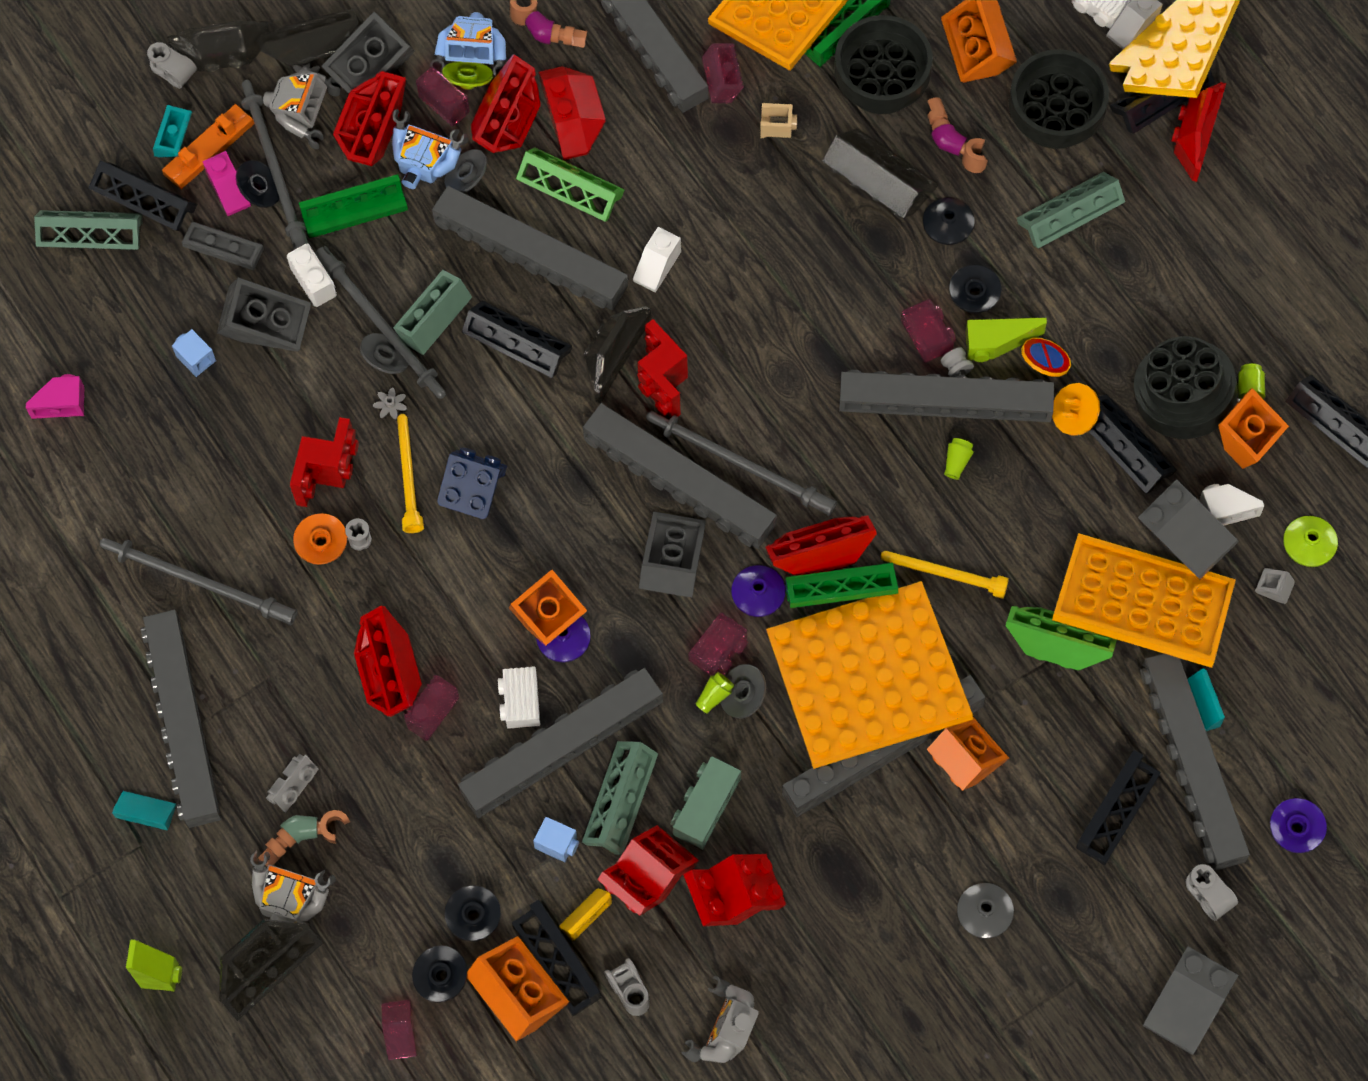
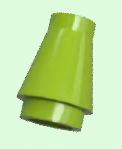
[944,438,974,480]
[695,672,734,714]

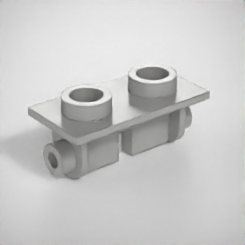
[266,754,319,813]

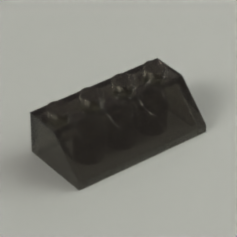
[823,128,938,218]

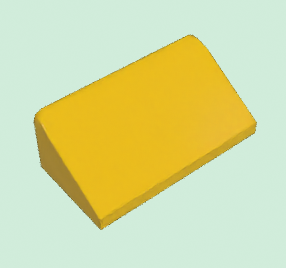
[559,888,612,941]

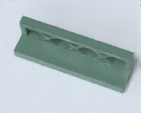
[1017,172,1125,248]
[34,210,143,250]
[582,741,658,855]

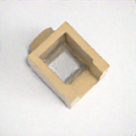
[760,103,797,138]

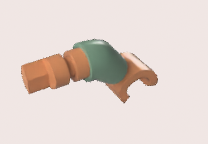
[258,810,350,867]

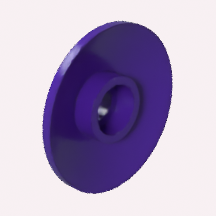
[731,565,785,617]
[536,617,591,662]
[1270,798,1327,853]

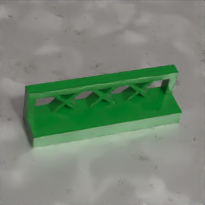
[805,0,890,67]
[299,174,408,239]
[785,563,898,608]

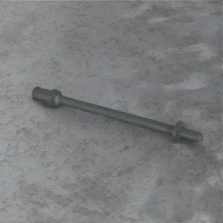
[241,80,308,250]
[315,246,446,399]
[646,411,837,516]
[99,538,298,626]

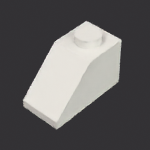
[633,227,681,293]
[1199,484,1264,526]

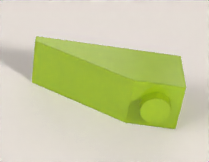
[966,318,1047,362]
[126,940,182,991]

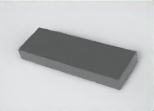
[182,221,264,271]

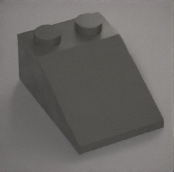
[322,12,415,93]
[217,278,311,352]
[1138,480,1239,579]
[639,512,706,598]
[1143,946,1238,1055]

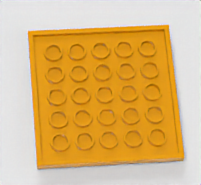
[766,581,973,769]

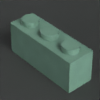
[393,270,472,355]
[671,756,741,850]

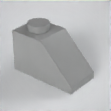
[1107,0,1162,49]

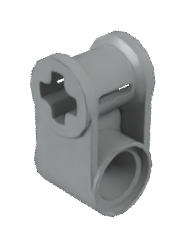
[147,42,197,88]
[1186,864,1238,921]
[604,958,650,1016]

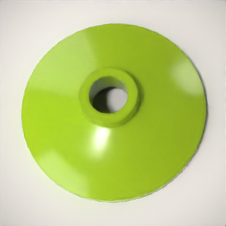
[442,61,493,89]
[1283,516,1338,567]

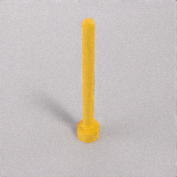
[397,414,424,533]
[881,551,1009,599]

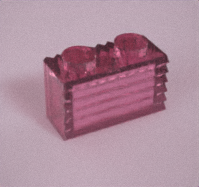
[702,43,744,103]
[416,67,470,126]
[901,299,956,363]
[688,612,748,676]
[404,675,459,741]

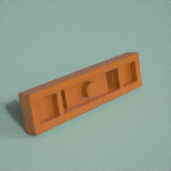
[162,104,254,190]

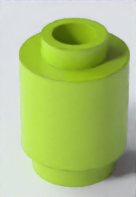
[1238,364,1265,399]

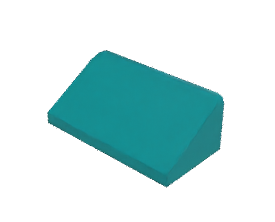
[153,105,192,157]
[1187,668,1225,731]
[112,791,176,830]

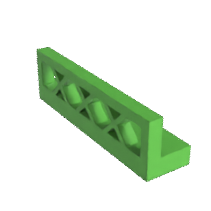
[516,147,624,222]

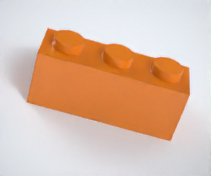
[941,0,1017,82]
[467,936,569,1041]

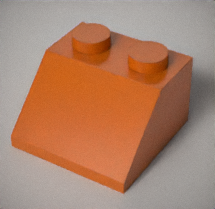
[1218,388,1289,469]
[509,570,587,646]
[927,717,1009,791]

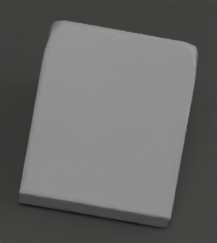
[1255,568,1295,604]

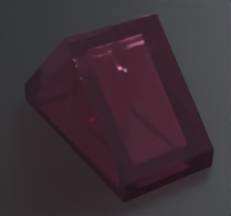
[382,999,417,1060]

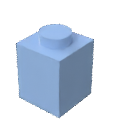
[172,329,216,377]
[533,817,579,862]

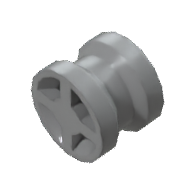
[941,347,974,377]

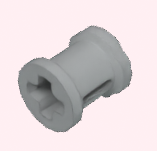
[345,518,372,551]

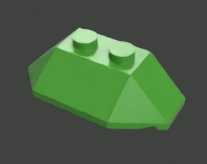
[1005,606,1117,671]

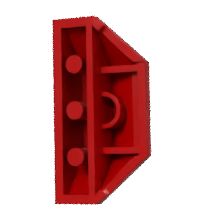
[471,55,541,153]
[538,66,606,160]
[333,71,406,166]
[1172,82,1226,182]
[766,515,877,576]
[354,606,422,717]

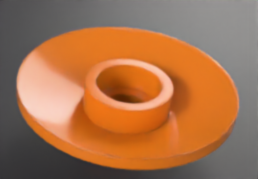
[293,513,347,565]

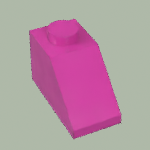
[202,151,251,216]
[26,374,84,419]

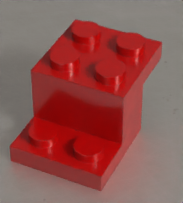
[637,319,688,419]
[290,417,359,507]
[597,825,699,916]
[683,854,786,926]

